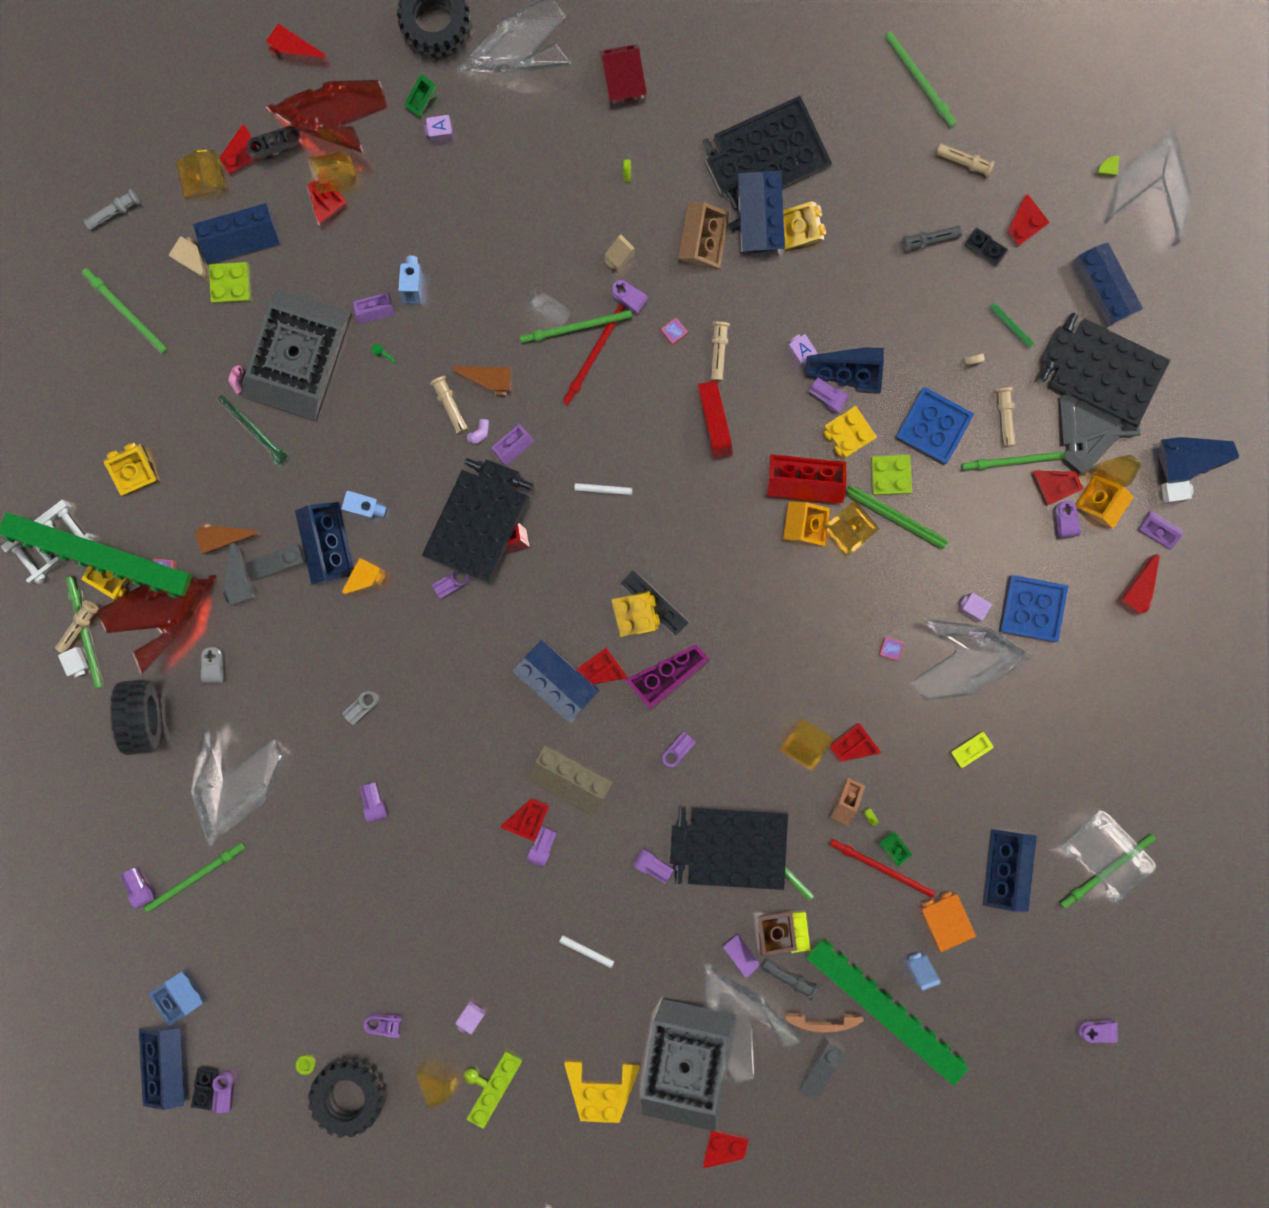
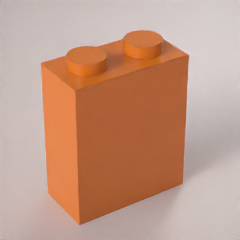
[919,891,976,952]

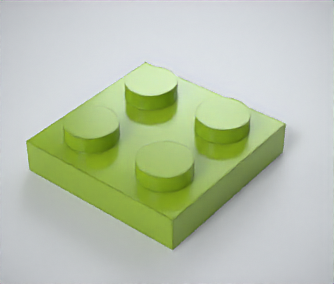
[209,262,250,304]
[871,455,912,495]

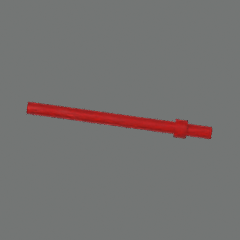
[562,303,626,405]
[829,839,935,898]

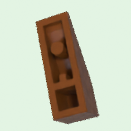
[453,366,511,396]
[194,524,259,555]

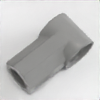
[342,691,379,725]

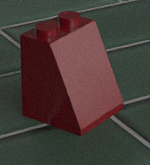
[599,44,647,104]

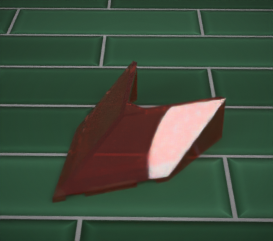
[266,80,389,153]
[97,575,217,674]

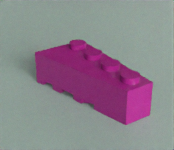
[625,644,710,711]

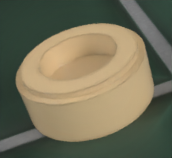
[964,354,985,365]

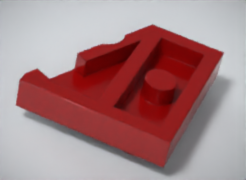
[219,124,263,175]
[307,174,347,226]
[1007,194,1050,247]
[1033,470,1084,505]
[576,647,628,684]
[828,723,882,762]
[500,798,549,842]
[703,1131,749,1168]

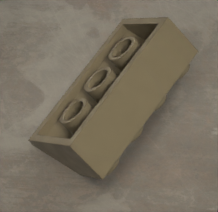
[527,745,613,815]

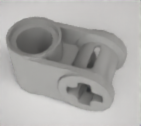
[201,647,223,684]

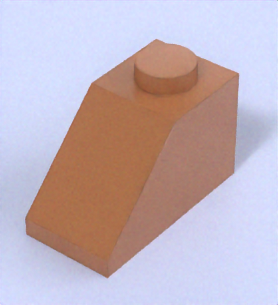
[831,778,865,826]

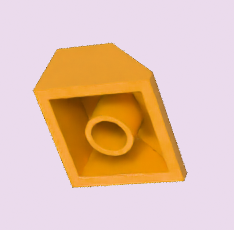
[1076,475,1134,529]
[783,501,830,546]
[342,558,386,596]

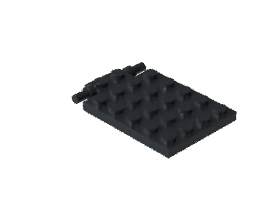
[702,95,832,210]
[1039,312,1171,428]
[421,458,534,584]
[670,806,788,890]

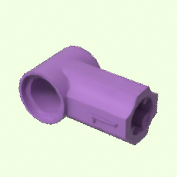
[808,378,849,413]
[432,570,470,599]
[661,731,696,767]
[359,782,387,823]
[526,827,556,868]
[632,848,673,884]
[119,867,154,909]
[212,1071,234,1113]

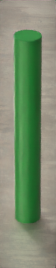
[990,303,1035,348]

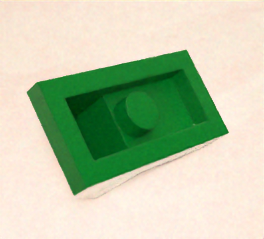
[404,74,437,116]
[879,831,913,867]

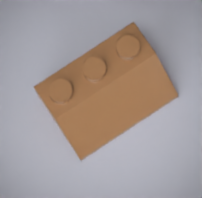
[678,202,730,269]

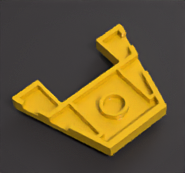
[565,1061,640,1123]

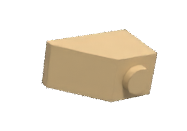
[605,234,634,272]
[168,236,207,279]

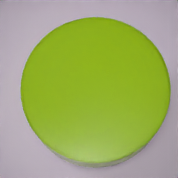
[295,1054,316,1075]

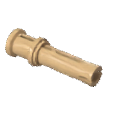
[936,143,994,178]
[711,322,730,381]
[430,375,468,433]
[996,387,1016,446]
[55,600,99,653]

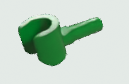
[370,344,396,363]

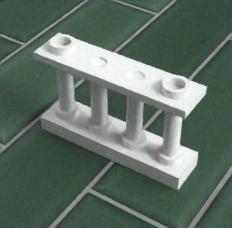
[0,500,95,584]

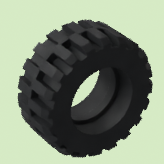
[397,0,471,57]
[110,679,161,755]
[308,1058,385,1138]

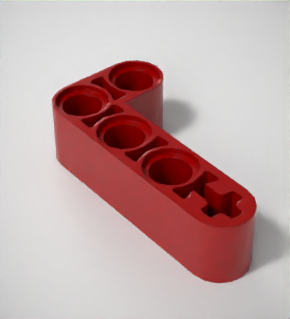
[698,380,733,459]

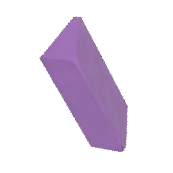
[352,292,395,324]
[491,423,534,465]
[1139,511,1183,550]
[722,934,761,978]

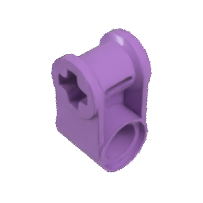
[612,280,648,314]
[1056,501,1081,538]
[364,1013,402,1038]
[1079,1020,1118,1043]

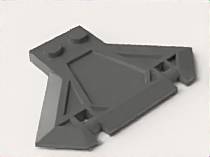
[1060,393,1141,476]

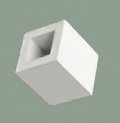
[1162,481,1194,503]
[58,647,89,678]

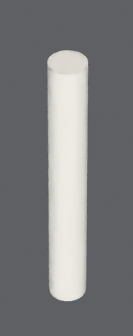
[575,483,632,495]
[559,935,614,968]

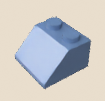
[148,971,203,1026]

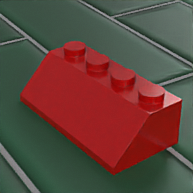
[767,454,847,504]

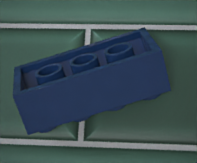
[737,171,785,252]
[193,203,280,265]
[1074,242,1143,327]
[295,502,354,585]
[513,639,599,723]
[983,829,1037,912]
[138,1026,185,1110]

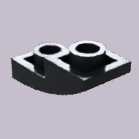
[965,227,1009,267]
[191,1068,217,1111]

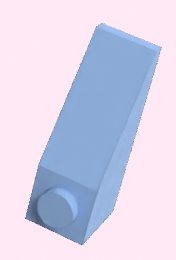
[906,952,940,990]

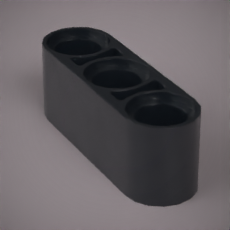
[246,125,301,159]

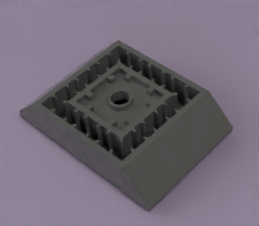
[242,289,351,420]
[640,999,737,1132]

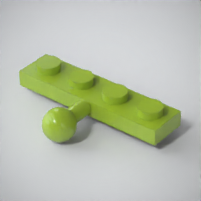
[463,1050,522,1129]

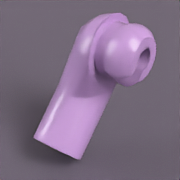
[467,419,489,444]

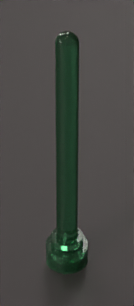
[218,395,288,465]

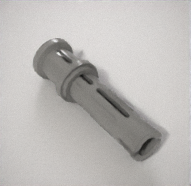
[83,189,140,230]

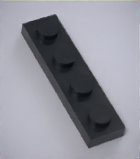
[620,569,690,636]

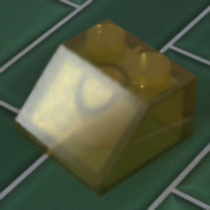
[176,149,223,199]
[307,150,357,194]
[1088,454,1141,487]
[824,501,880,556]
[779,718,834,771]
[415,1063,456,1109]

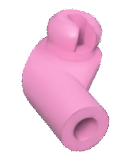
[228,365,244,395]

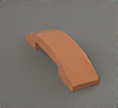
[784,1013,864,1033]

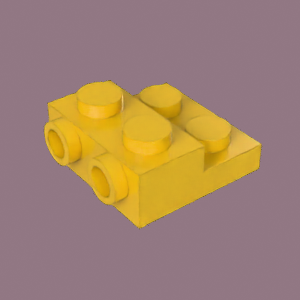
[783,201,826,250]
[823,406,877,459]
[103,442,156,496]
[81,565,131,600]
[612,591,660,637]

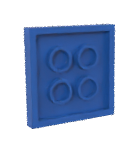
[896,387,974,464]
[1000,575,1069,642]

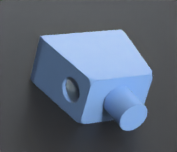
[399,256,422,304]
[341,491,386,519]

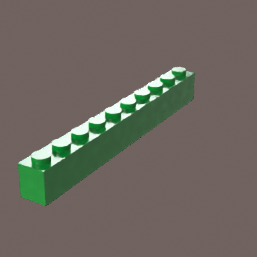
[0,512,193,598]
[805,938,969,1086]

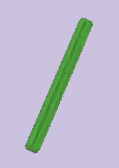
[845,485,948,549]

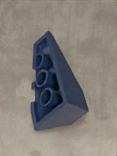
[806,347,884,393]
[1158,437,1239,484]

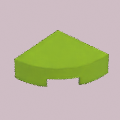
[1097,156,1120,176]
[623,159,631,183]
[863,807,879,827]

